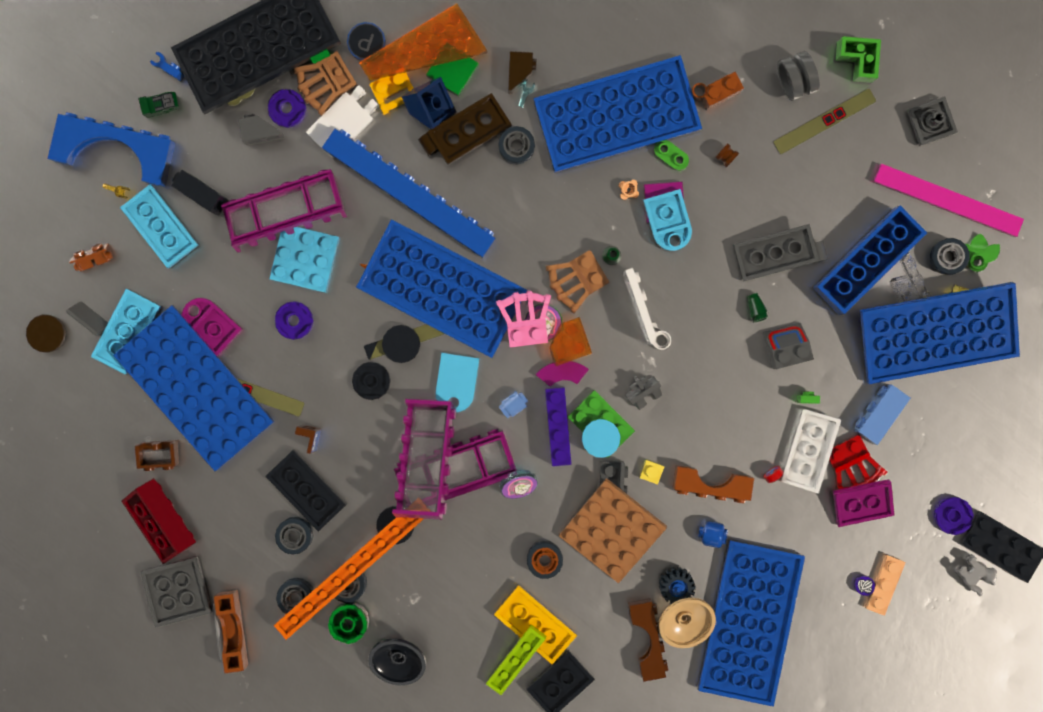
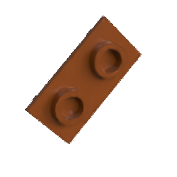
[69,243,113,272]

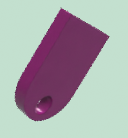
[182,298,243,356]

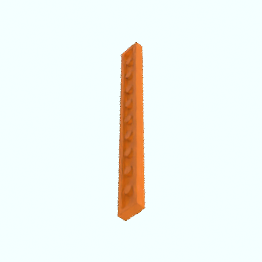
[274,497,432,640]

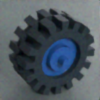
[659,567,696,604]

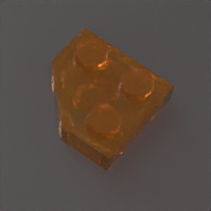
[549,317,592,366]

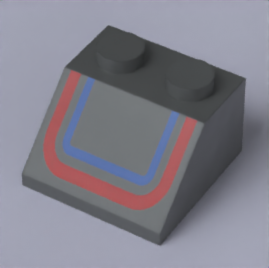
[763,323,814,369]

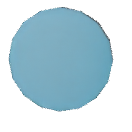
[582,419,620,458]

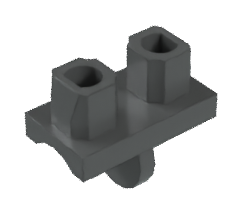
[625,376,662,410]

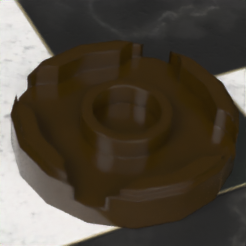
[26,314,66,352]

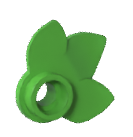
[965,234,1000,272]

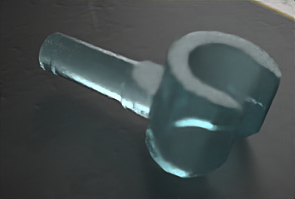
[518,79,535,108]

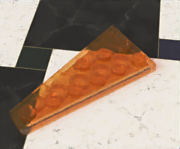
[359,4,488,81]

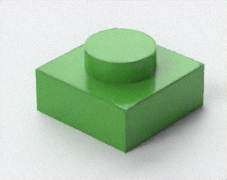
[797,391,820,404]

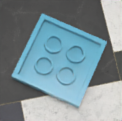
[269,227,340,293]

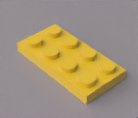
[494,585,577,664]

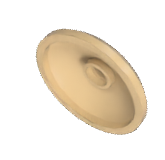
[659,598,716,648]

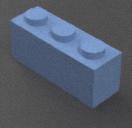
[854,384,911,445]

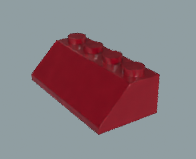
[121,478,196,564]

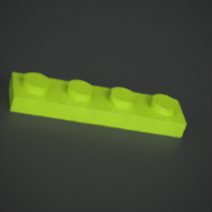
[486,625,547,695]

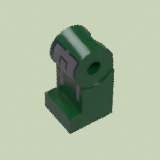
[138,92,179,118]

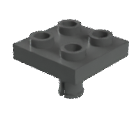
[907,96,958,146]

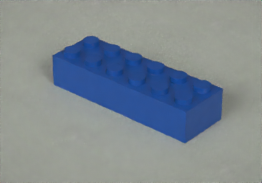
[812,205,927,315]

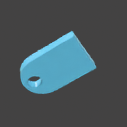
[643,189,692,251]
[436,353,480,412]

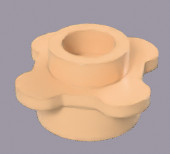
[619,180,639,200]

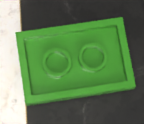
[568,390,635,457]

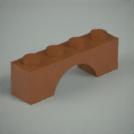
[672,465,754,503]
[214,590,248,673]

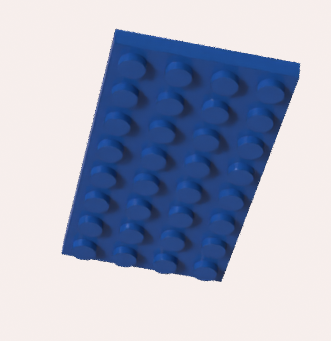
[533,55,702,173]
[356,219,527,358]
[860,282,1020,384]
[113,305,274,471]
[698,540,805,707]

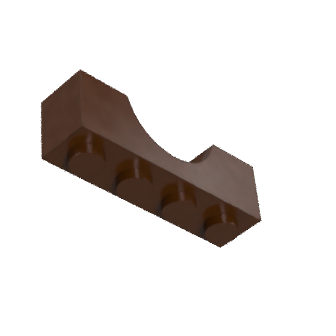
[628,598,668,682]

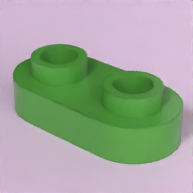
[654,140,689,171]

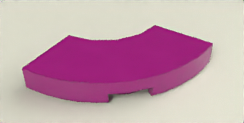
[535,361,589,387]

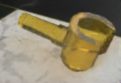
[103,183,130,199]

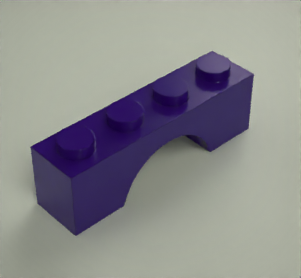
[545,387,571,466]

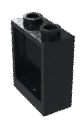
[171,170,229,216]

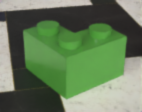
[835,36,881,83]

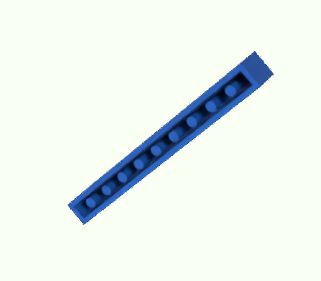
[322,129,495,258]

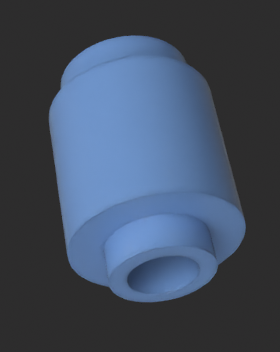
[499,391,528,418]

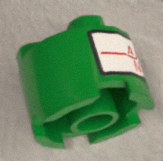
[328,601,369,644]

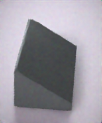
[66,302,108,336]

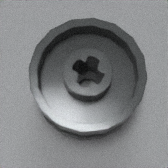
[777,51,820,101]

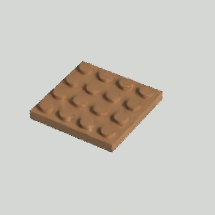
[559,478,667,583]

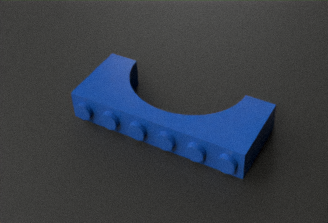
[47,112,176,187]

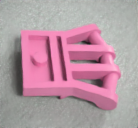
[496,291,551,347]

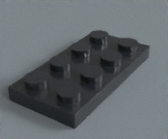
[265,450,347,532]
[959,511,1043,583]

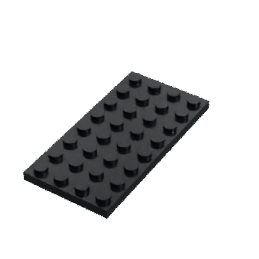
[171,0,341,114]

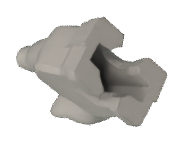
[954,554,997,596]

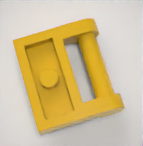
[369,67,414,115]

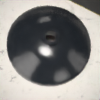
[368,639,426,685]

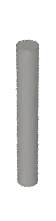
[212,603,223,661]

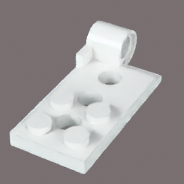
[623,268,671,350]

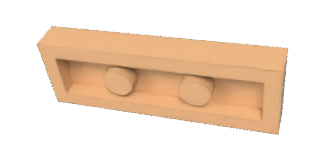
[865,555,906,616]

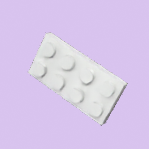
[781,409,842,494]

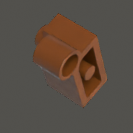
[691,71,744,110]

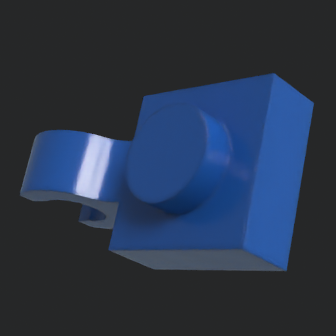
[150,52,185,82]

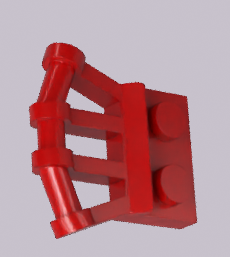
[829,434,888,490]

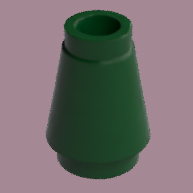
[602,246,621,265]
[747,293,769,323]

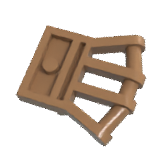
[294,51,357,116]
[546,250,610,314]

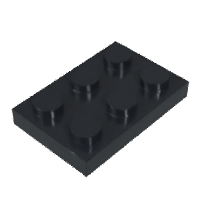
[526,650,595,712]

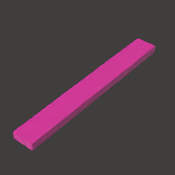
[873,164,1024,237]

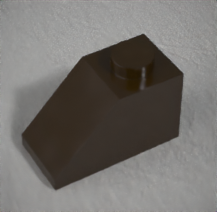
[508,52,537,94]

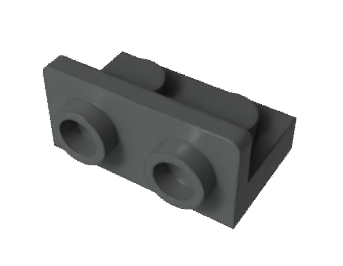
[600,461,628,494]

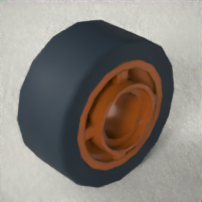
[527,541,563,579]

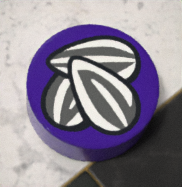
[854,575,875,596]

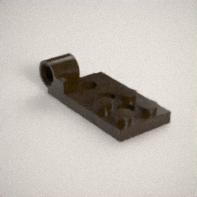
[418,93,512,165]

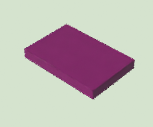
[833,479,895,527]

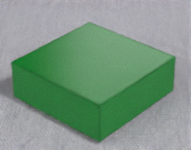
[310,50,330,64]

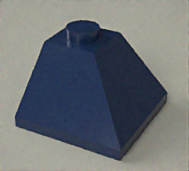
[402,77,456,129]

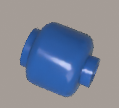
[699,521,728,548]

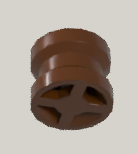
[715,143,739,168]

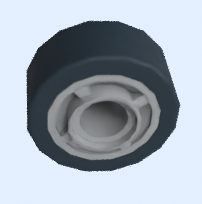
[930,238,970,275]

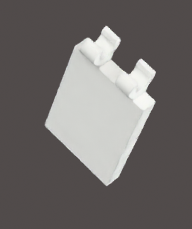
[306,85,380,160]

